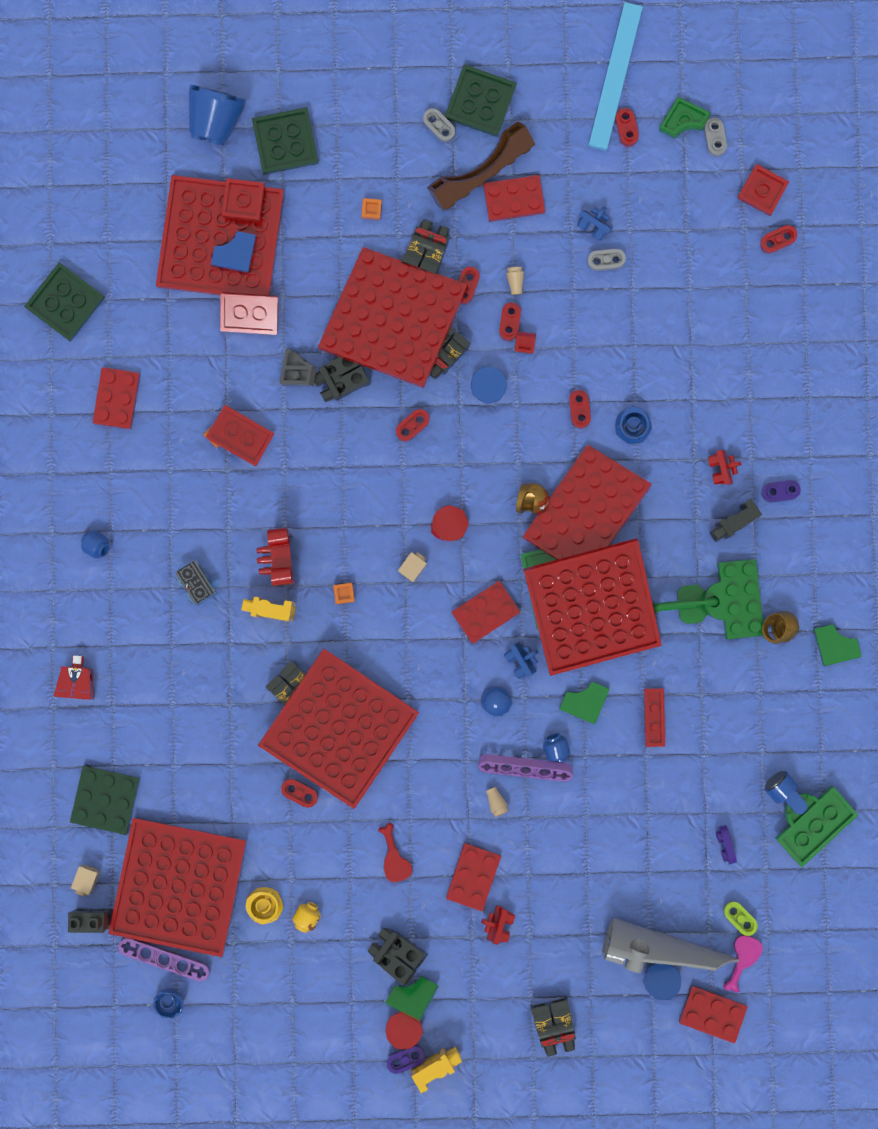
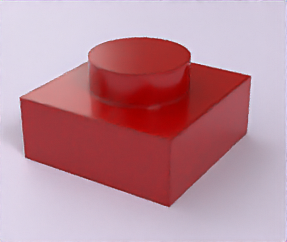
[515,331,536,354]

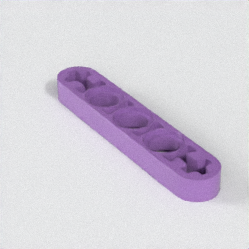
[478,754,573,782]
[118,938,210,981]

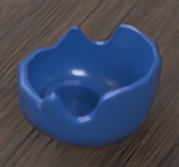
[481,686,512,716]
[153,988,184,1019]

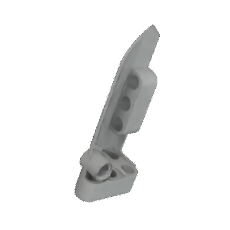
[602,917,740,973]

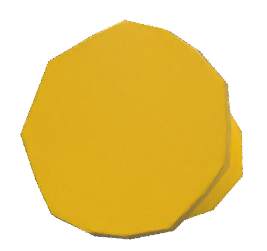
[245,887,283,925]

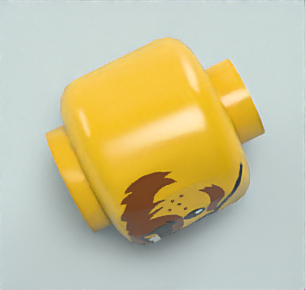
[293,902,321,933]

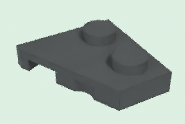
[279,348,317,387]

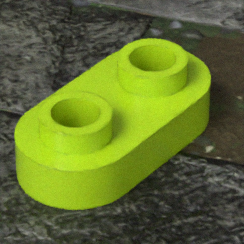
[723,901,758,936]

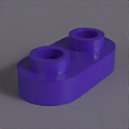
[761,480,801,502]
[715,825,737,865]
[387,1045,425,1074]

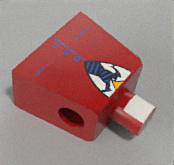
[54,655,95,700]

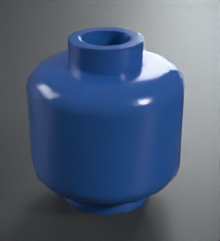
[81,530,110,559]
[543,733,570,763]

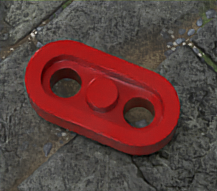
[615,108,639,147]
[760,225,798,254]
[458,267,480,305]
[499,302,521,341]
[569,390,591,429]
[396,409,429,442]
[281,779,318,808]

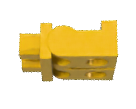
[241,597,297,622]
[411,1046,462,1094]

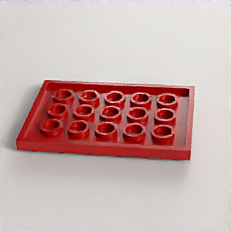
[522,445,652,560]

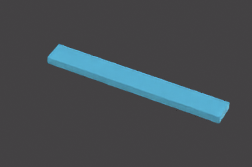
[588,2,643,151]

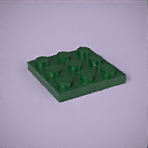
[445,64,517,137]
[252,107,319,175]
[24,262,105,342]
[70,765,140,835]

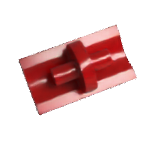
[708,450,742,485]
[481,905,515,945]

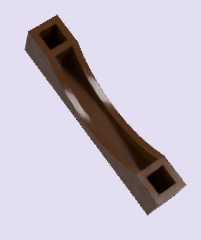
[427,121,536,210]

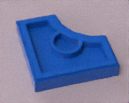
[211,231,257,273]

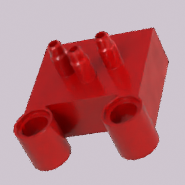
[257,528,296,586]

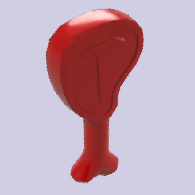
[378,823,413,882]

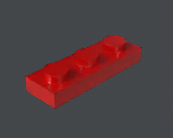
[644,688,665,747]

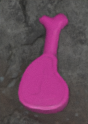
[723,935,763,993]

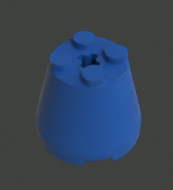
[189,84,246,145]

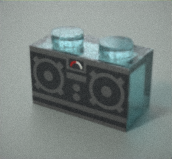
[175,560,218,606]

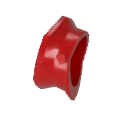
[431,505,469,542]
[385,1012,423,1049]

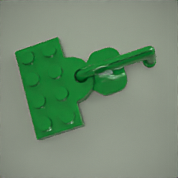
[652,559,763,640]

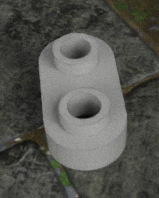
[423,108,455,143]
[704,118,727,157]
[587,249,626,271]

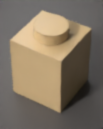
[398,552,427,583]
[71,864,101,896]

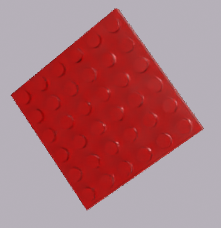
[156,175,284,296]
[318,247,468,388]
[523,538,662,676]
[258,648,419,809]
[108,818,247,957]

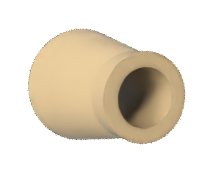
[506,267,524,295]
[486,787,509,817]

